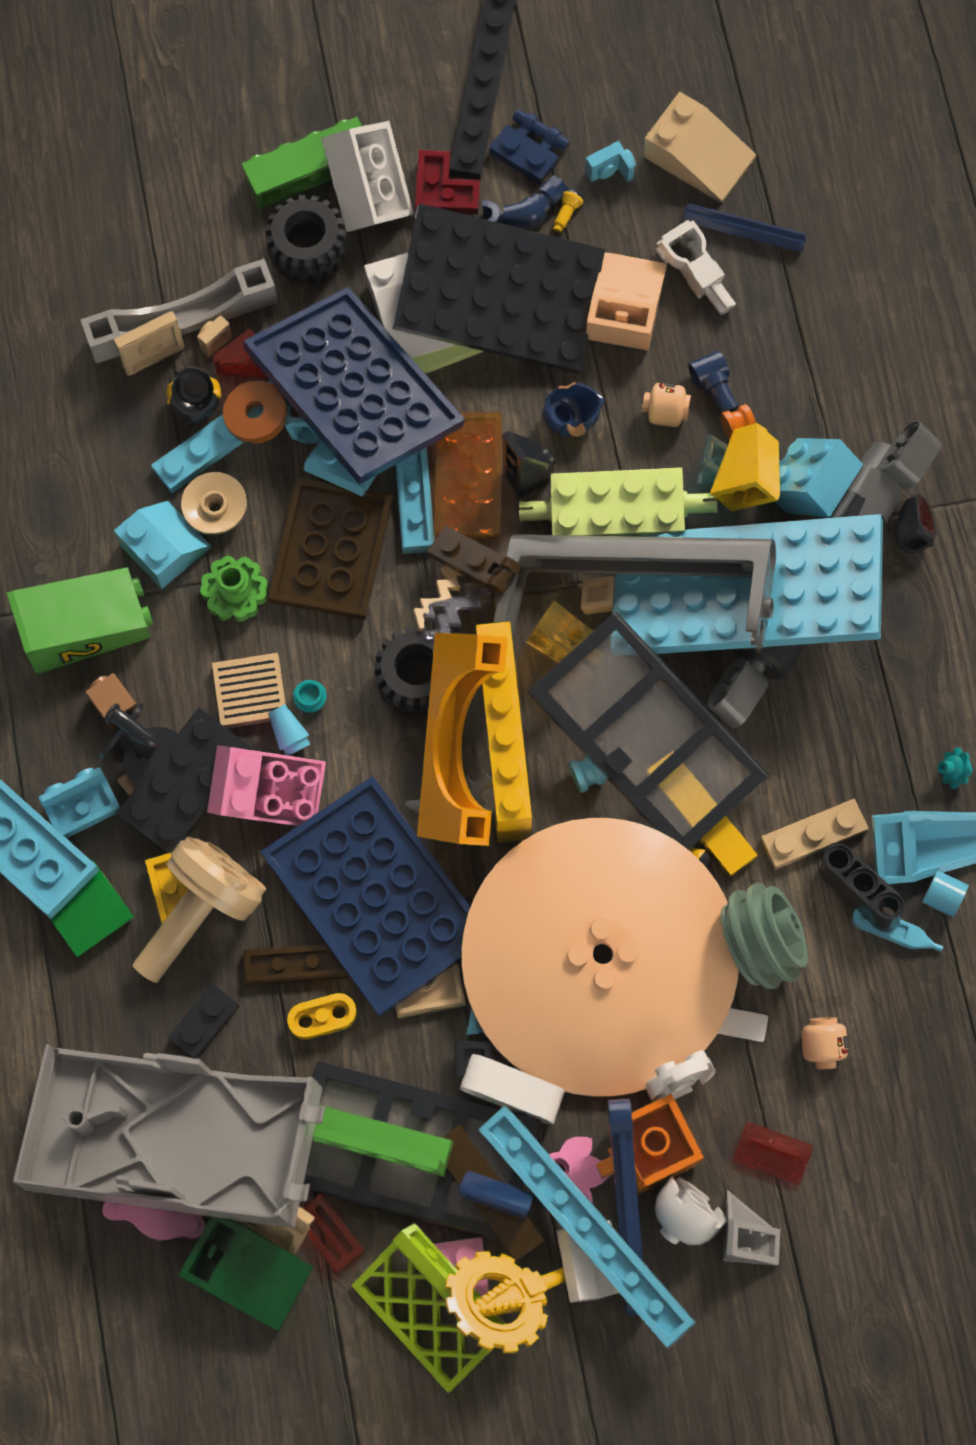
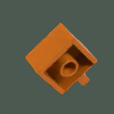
[595,1094,704,1194]

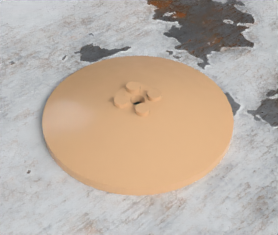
[461,818,739,1097]

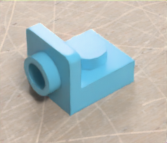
[585,141,636,182]

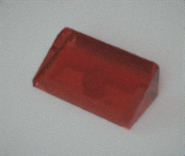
[733,1121,813,1185]

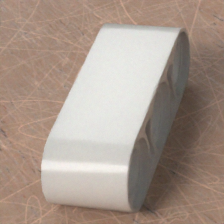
[460,1054,565,1125]

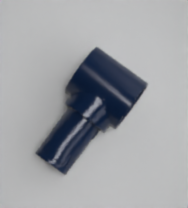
[688,350,739,413]

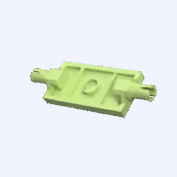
[519,468,717,537]

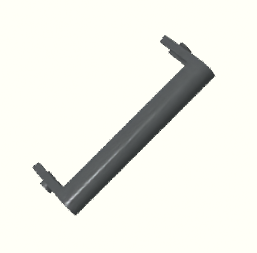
[494,534,776,649]

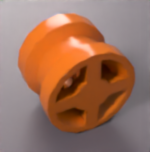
[720,404,756,441]

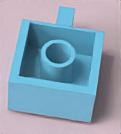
[775,438,863,517]

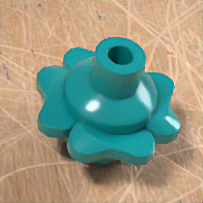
[937,747,973,789]

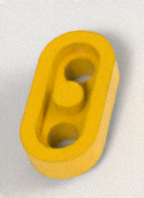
[287,993,357,1040]

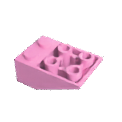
[207,745,326,826]

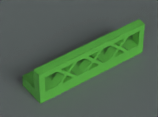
[312,1105,453,1177]

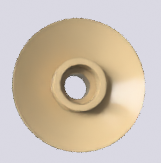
[181,472,247,534]

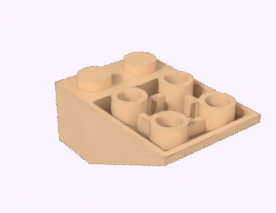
[586,252,667,351]

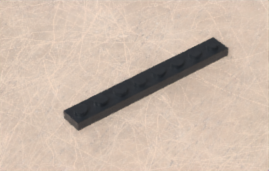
[450,0,516,180]

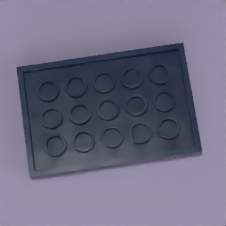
[243,287,465,485]
[261,776,470,1018]

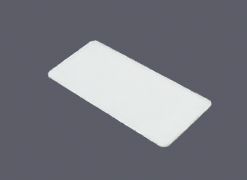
[718,1008,768,1042]

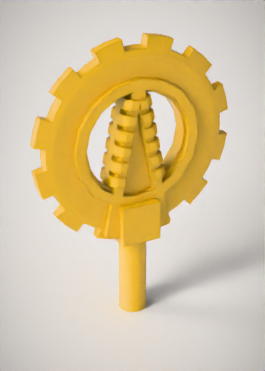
[445,1251,566,1353]

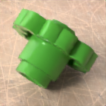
[200,556,268,622]

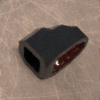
[894,494,937,553]

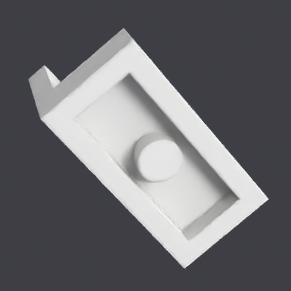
[556,1220,619,1303]

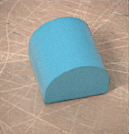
[922,870,969,918]

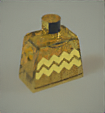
[526,601,605,672]

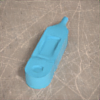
[852,909,943,952]

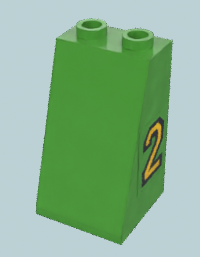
[7,567,154,674]

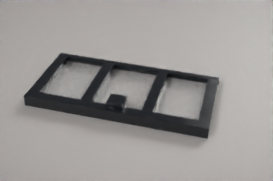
[527,611,770,850]
[303,1061,541,1243]

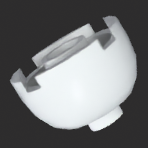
[655,1176,727,1245]

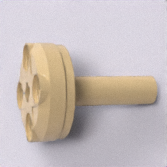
[132,837,266,983]

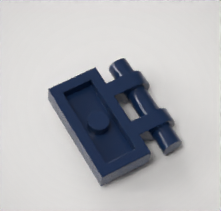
[489,109,571,185]

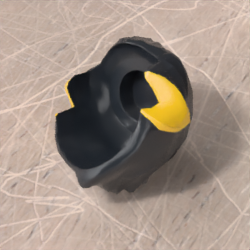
[167,365,221,424]

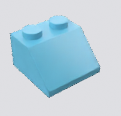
[114,501,211,589]

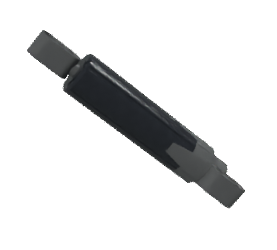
[706,420,942,729]

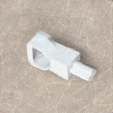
[656,220,736,315]

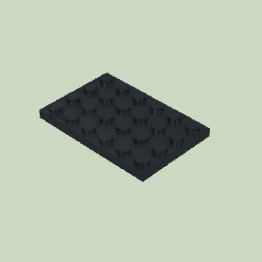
[392,203,605,374]

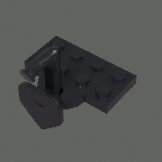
[98,703,252,854]

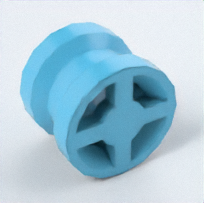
[568,757,606,793]

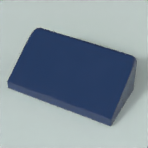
[458,1171,534,1220]

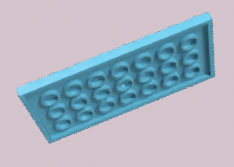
[610,514,883,657]

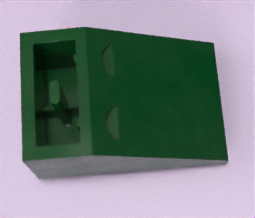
[178,1217,314,1332]

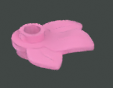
[549,1137,610,1203]

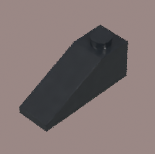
[502,431,555,498]

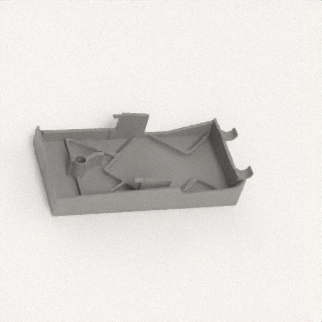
[13,1044,326,1228]

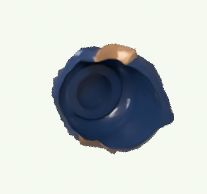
[541,382,605,437]

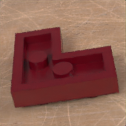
[415,150,480,215]

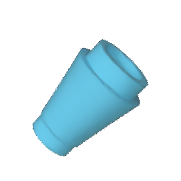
[268,704,310,756]

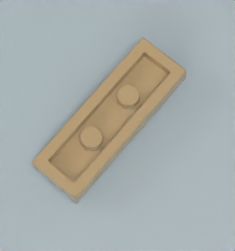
[760,798,869,870]

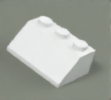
[321,121,414,232]

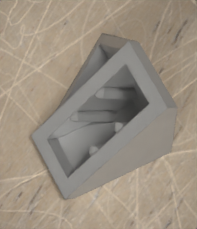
[723,1190,780,1265]

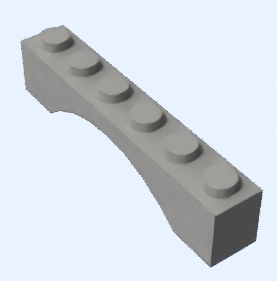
[80,259,278,364]

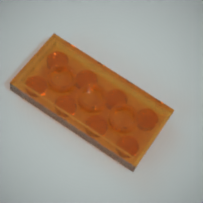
[434,412,502,538]

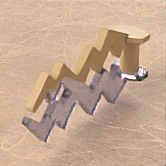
[413,566,499,639]

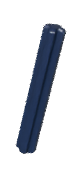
[683,204,806,252]

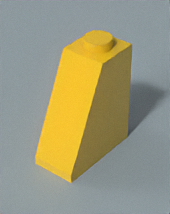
[710,423,780,512]

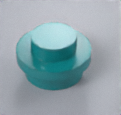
[293,680,327,713]

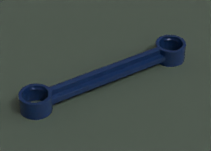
[608,1099,643,1317]

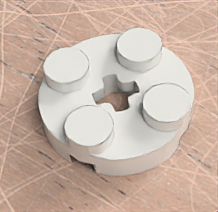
[645,1050,716,1102]

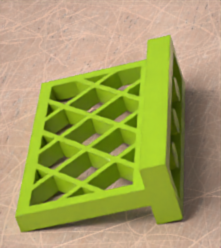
[351,1223,507,1393]

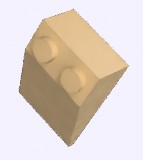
[643,92,756,204]

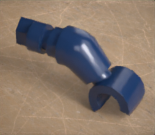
[482,175,568,230]

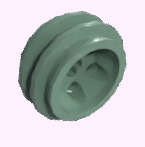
[721,882,808,989]

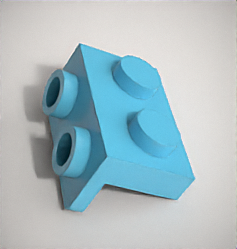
[38,767,120,838]

